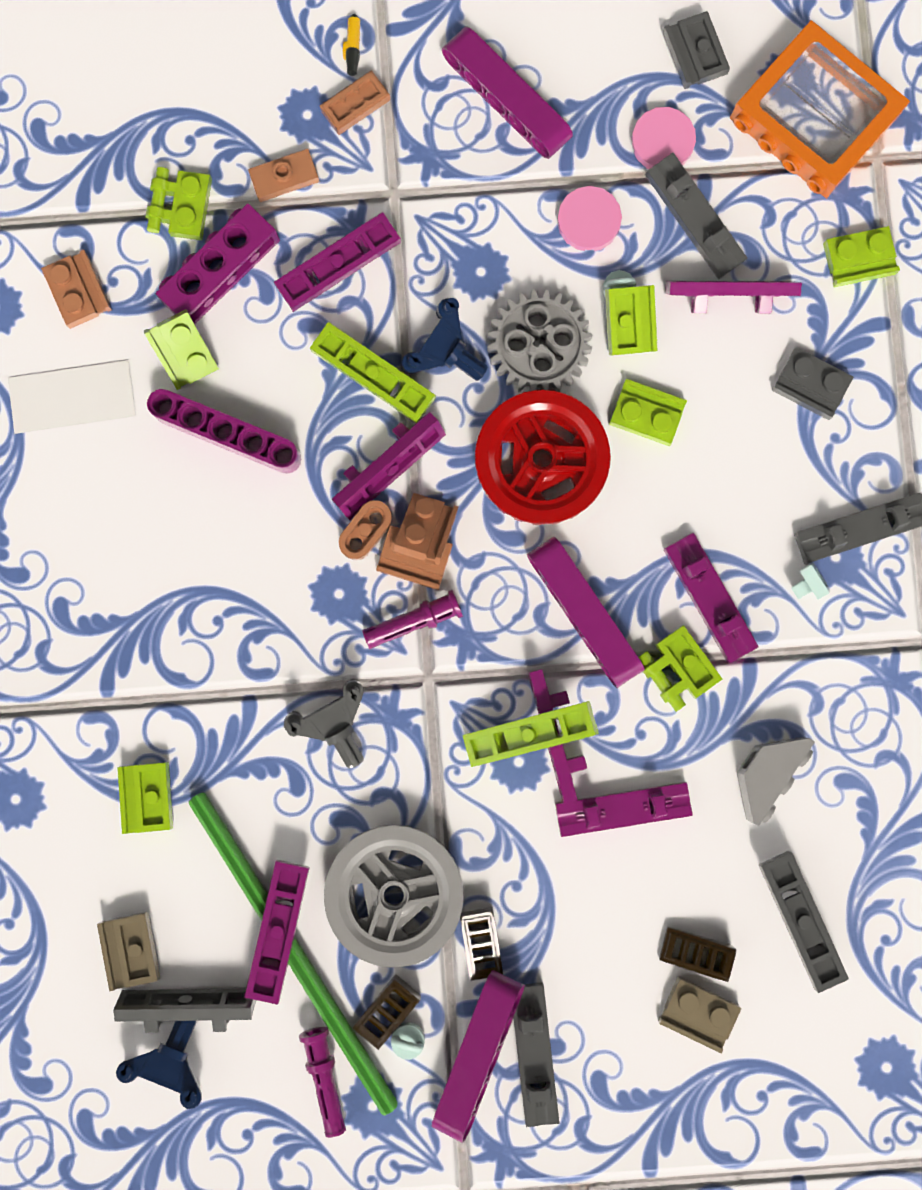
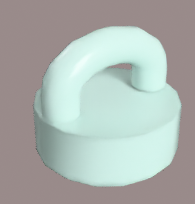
[603,270,636,297]
[391,1022,425,1060]

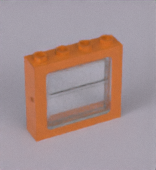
[730,20,910,199]

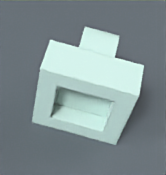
[791,563,831,600]

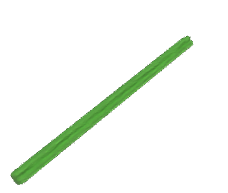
[188,792,398,1116]

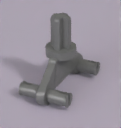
[284,679,364,769]

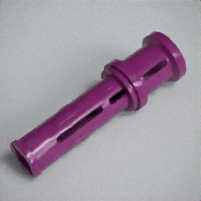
[362,589,463,649]
[299,1027,347,1138]

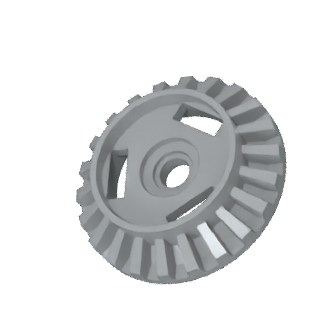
[324,825,463,968]

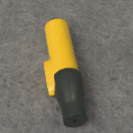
[343,14,360,76]

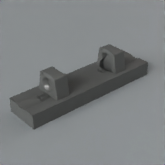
[645,153,747,280]
[794,492,922,565]
[758,851,849,993]
[513,982,560,1127]
[113,988,257,1033]

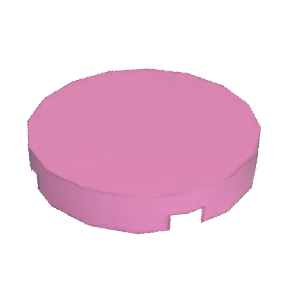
[631,107,696,169]
[557,186,622,251]

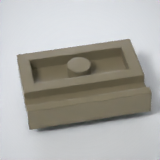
[97,912,161,992]
[658,976,742,1054]

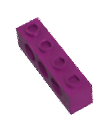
[155,203,280,324]

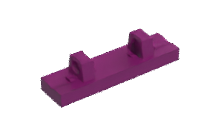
[274,212,401,312]
[665,281,802,314]
[332,412,446,521]
[663,532,759,663]
[528,669,588,804]
[555,782,693,837]
[244,860,310,1005]

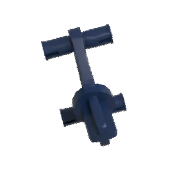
[401,298,488,381]
[116,1021,202,1109]

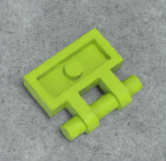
[145,167,212,241]
[638,625,723,712]

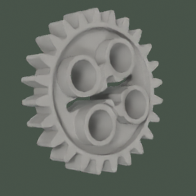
[487,289,593,392]

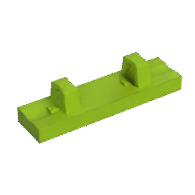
[310,322,436,424]
[462,701,599,767]

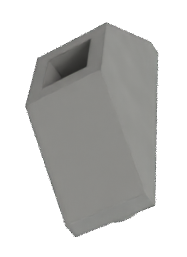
[737,737,815,826]

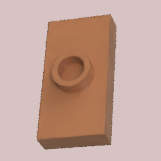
[320,70,391,135]
[248,149,320,202]

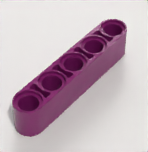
[441,26,573,159]
[147,389,302,474]
[526,536,645,688]
[431,970,525,1143]

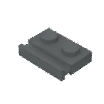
[663,11,730,89]
[772,347,854,420]

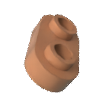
[339,500,392,560]

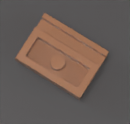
[41,249,112,329]
[393,493,459,565]
[376,525,453,591]

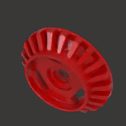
[475,390,611,525]

